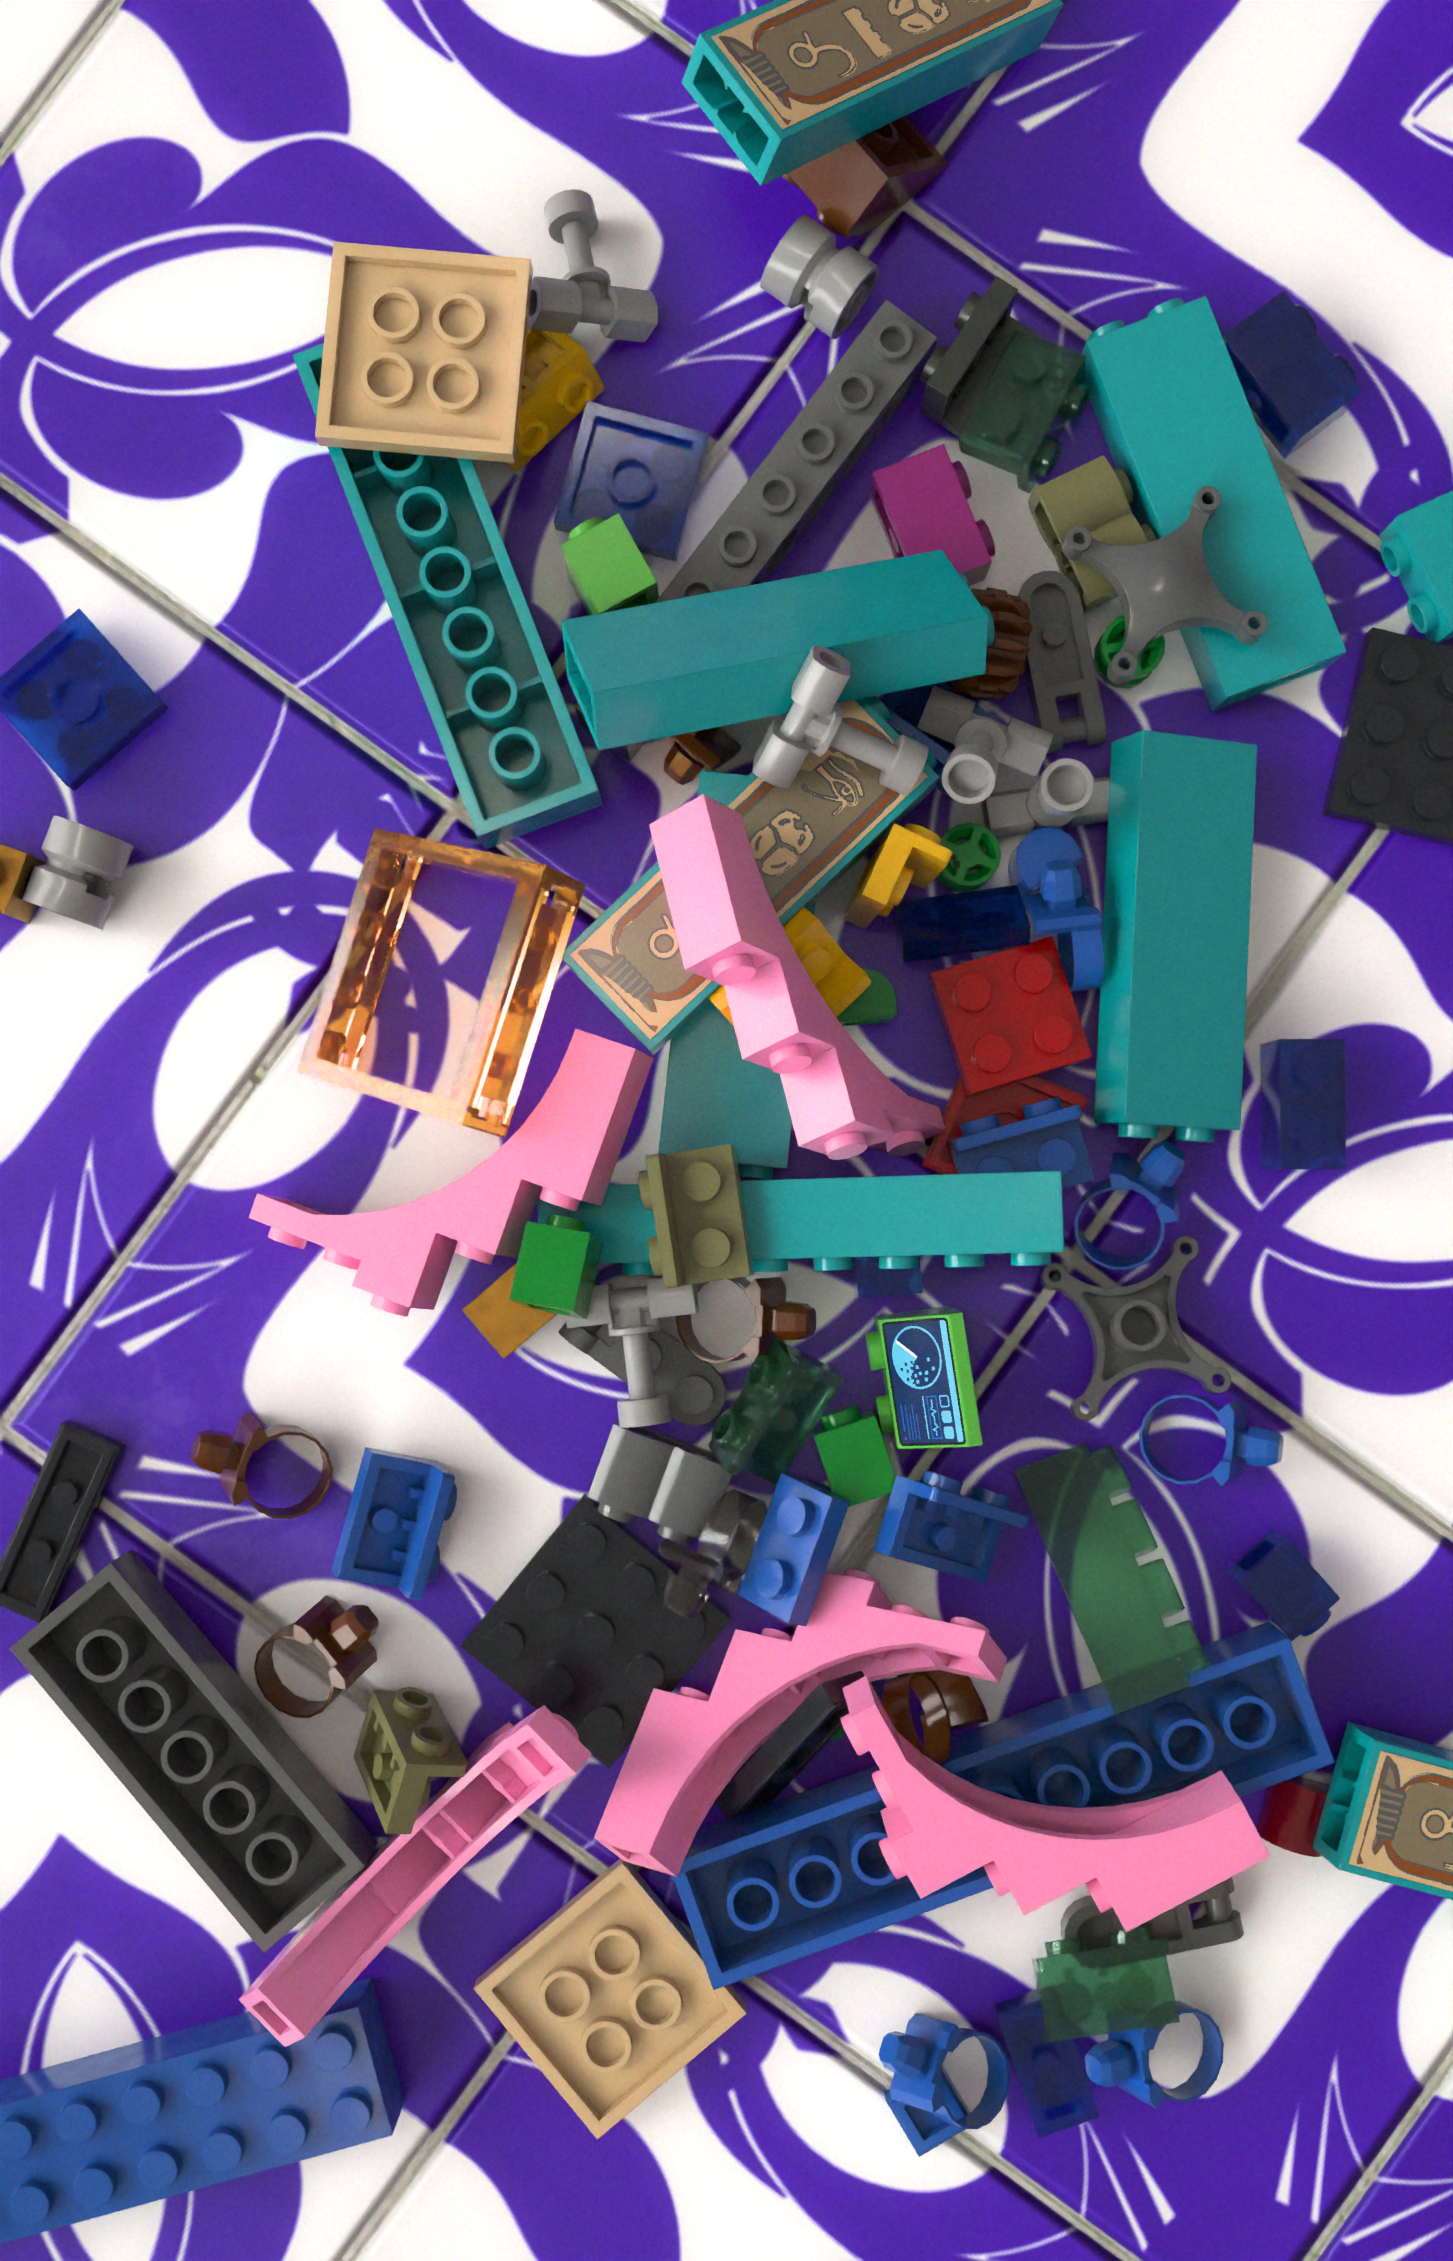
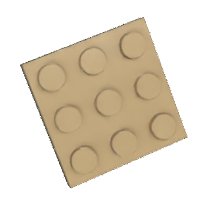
[315,241,533,463]
[473,1859,747,2140]

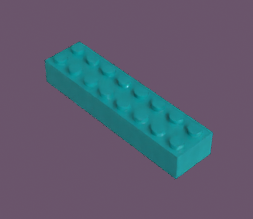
[292,343,603,849]

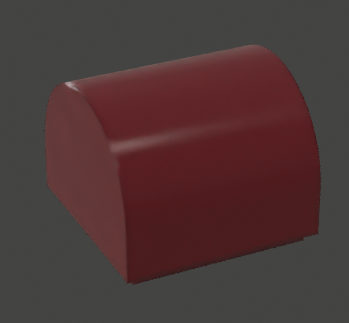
[1257,1776,1330,1857]

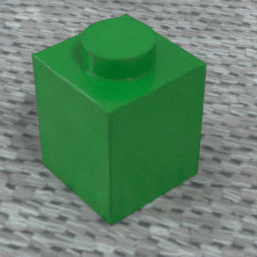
[509,1214,603,1319]
[811,1404,896,1507]

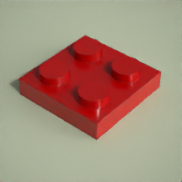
[928,936,1092,1097]

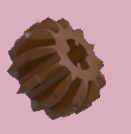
[947,587,1033,701]

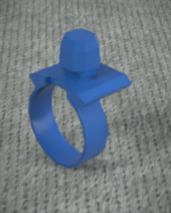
[1022,859,1104,992]
[1075,1140,1185,1270]
[1139,1393,1284,1487]
[1085,2000,1224,2110]
[878,2013,1010,2129]

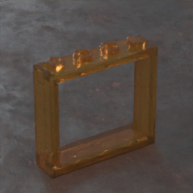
[297,828,586,1138]

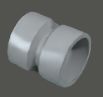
[760,214,880,340]
[21,815,134,930]

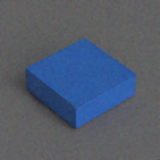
[884,2065,971,2157]

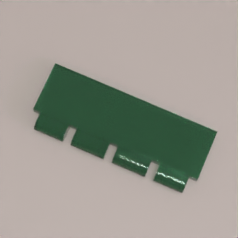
[1014,1443,1210,1716]

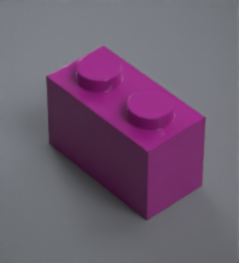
[868,444,995,586]

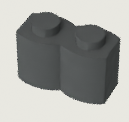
[587,1418,736,1546]

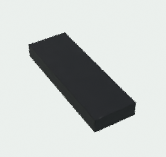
[0,1420,126,1623]
[715,1671,874,1818]

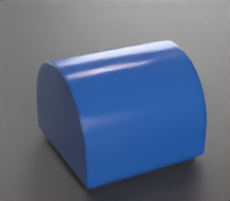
[1008,827,1085,898]

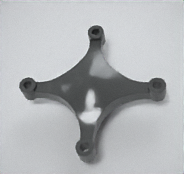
[1062,486,1268,685]
[1040,1236,1231,1422]

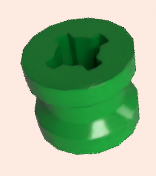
[1093,615,1165,688]
[937,822,1001,893]

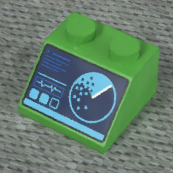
[865,1305,983,1449]

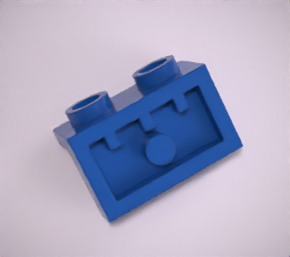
[948,1097,1095,1189]

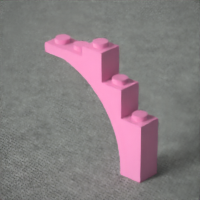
[649,794,946,1160]
[249,1028,654,1317]
[594,1569,1007,1877]
[840,1676,1270,1932]
[238,1705,592,2047]

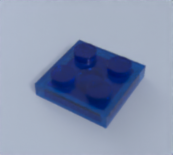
[553,401,709,562]
[0,608,169,791]

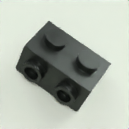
[919,276,1039,443]

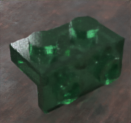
[959,329,1091,493]
[708,1338,844,1485]
[1031,1926,1180,2043]

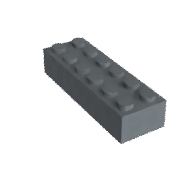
[9,1549,378,1953]

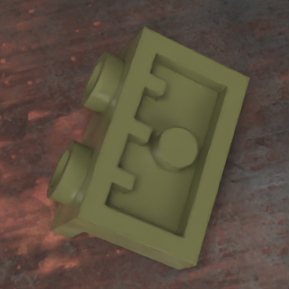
[639,1144,754,1289]
[354,1687,468,1834]

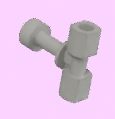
[528,189,658,343]
[752,645,928,796]
[916,685,1054,804]
[981,758,1110,838]
[565,1277,699,1428]

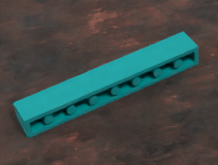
[537,1171,1064,1275]

